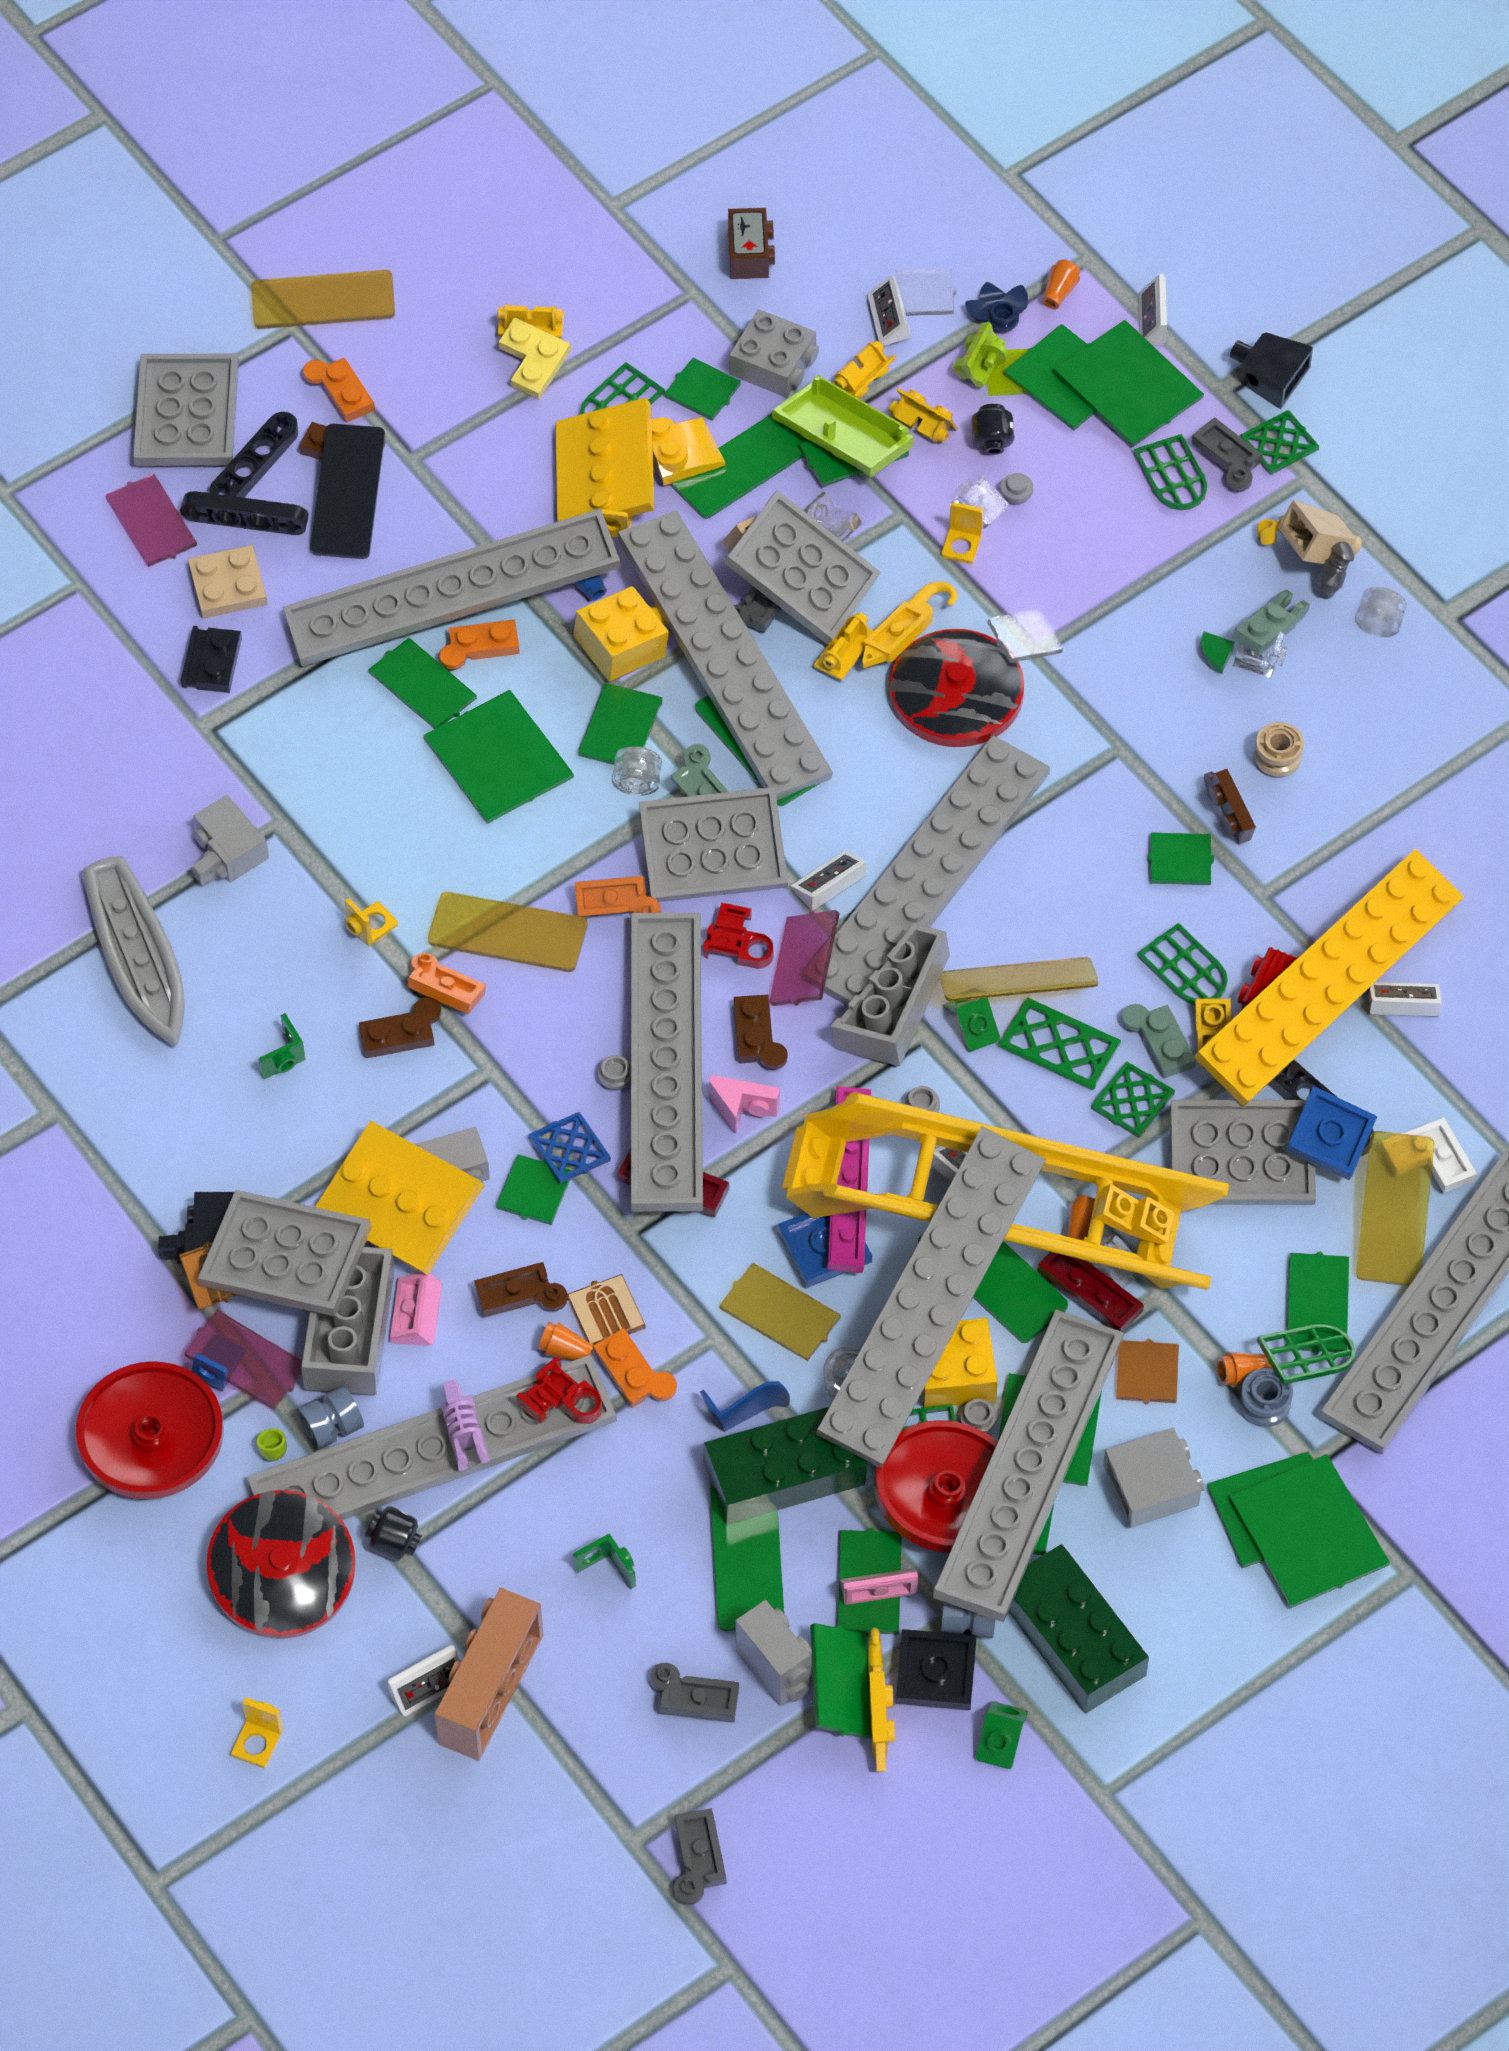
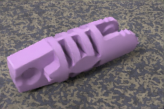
[441,1379,490,1471]

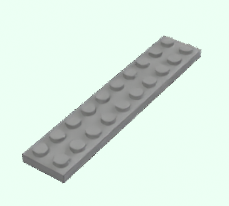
[283,508,621,666]
[617,510,833,800]
[804,735,1050,1006]
[631,913,703,1212]
[816,1126,1046,1468]
[1320,1149,1509,1454]
[933,1310,1124,1623]
[247,1355,617,1520]

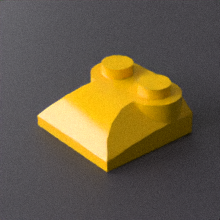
[652,417,725,485]

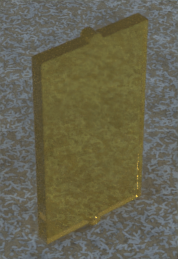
[719,1263,841,1362]

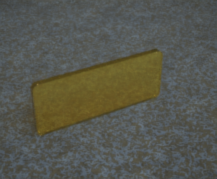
[251,270,395,329]
[428,892,588,972]
[940,957,1098,1001]
[1356,1131,1435,1286]

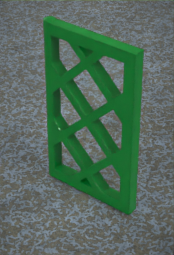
[998,997,1121,1090]

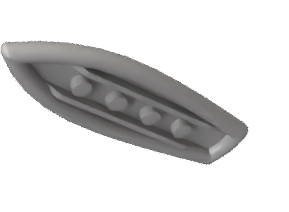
[82,856,185,1046]

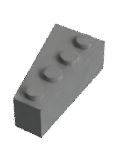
[830,923,950,1066]

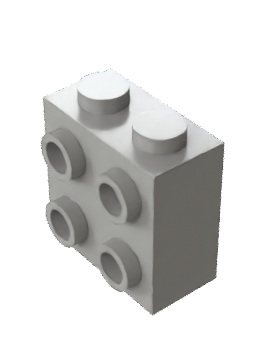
[729,309,819,398]
[1103,1427,1204,1528]
[735,1600,812,1707]

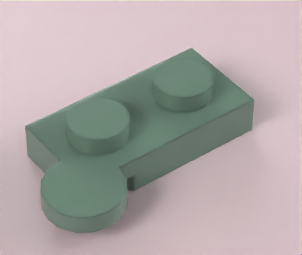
[671,744,729,797]
[1122,1004,1196,1079]

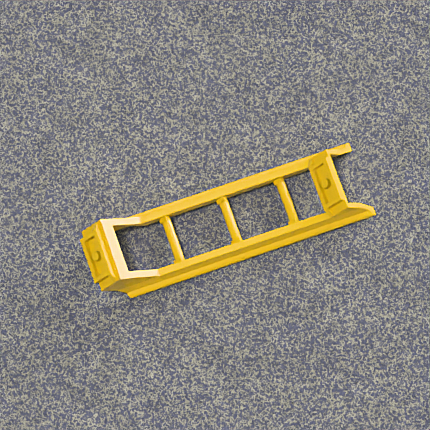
[782,1092,1229,1290]

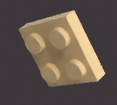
[188,545,268,619]

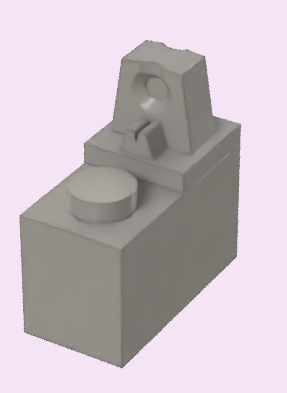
[193,795,269,886]
[415,1127,490,1182]

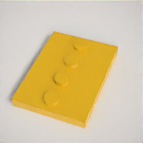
[556,397,654,523]
[315,1120,485,1276]

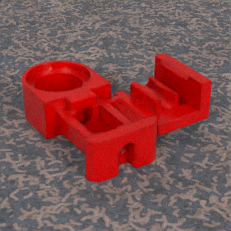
[703,902,774,969]
[516,1357,602,1424]

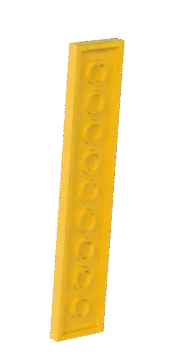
[1194,848,1464,1107]

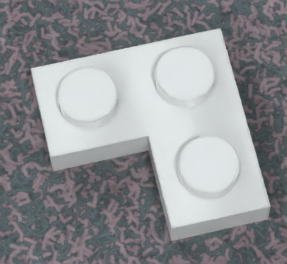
[1380,1118,1477,1193]

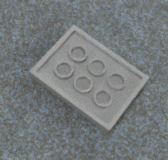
[133,353,239,466]
[723,490,881,645]
[639,787,788,902]
[1170,1100,1316,1205]
[198,1190,372,1317]

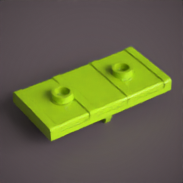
[772,375,914,477]

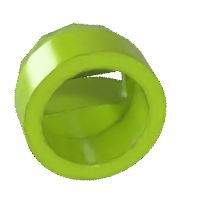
[257,1428,287,1461]

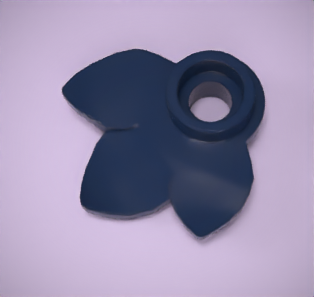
[965,282,1028,332]

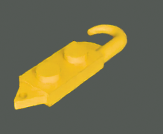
[862,581,958,669]
[868,1628,895,1772]

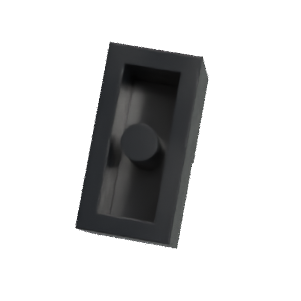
[158,1192,234,1269]

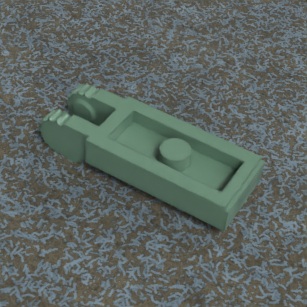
[1232,589,1310,655]

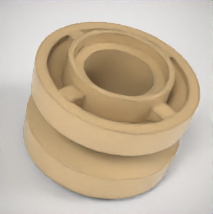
[1254,722,1304,777]

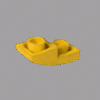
[1195,998,1231,1066]
[1095,1184,1175,1245]

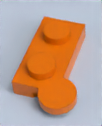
[303,357,375,423]
[439,619,520,670]
[575,875,661,917]
[407,953,486,1014]
[593,1328,677,1408]

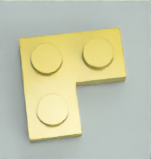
[499,317,571,400]

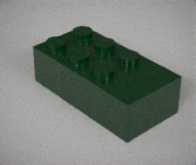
[703,1406,868,1525]
[1008,1544,1149,1714]

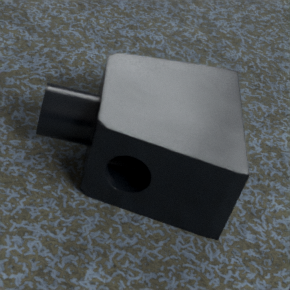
[1230,332,1313,409]

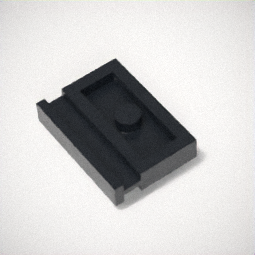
[181,626,242,693]

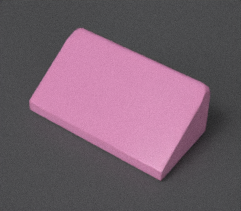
[389,1273,442,1346]
[840,1568,918,1605]

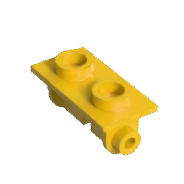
[498,303,564,339]
[833,340,897,398]
[889,388,958,443]
[814,612,874,681]

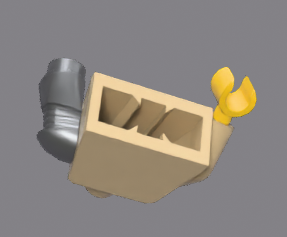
[1257,500,1362,597]

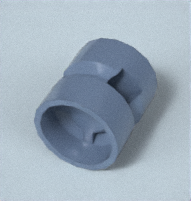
[297,1385,364,1450]
[941,1602,996,1638]

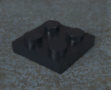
[896,1629,977,1710]

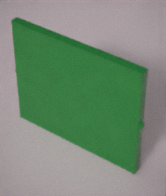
[1053,320,1204,448]
[424,689,574,824]
[1229,1454,1390,1608]

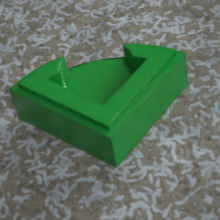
[1201,631,1235,674]

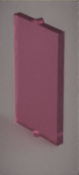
[106,474,197,567]
[769,910,840,1006]
[184,1309,302,1410]

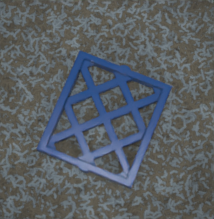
[528,1112,611,1184]

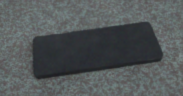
[310,423,385,559]

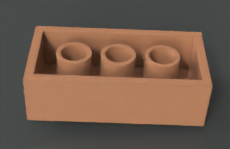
[435,1587,544,1761]

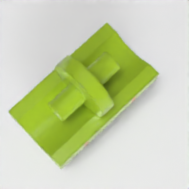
[952,322,1008,387]

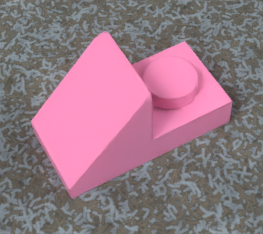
[709,1075,780,1133]

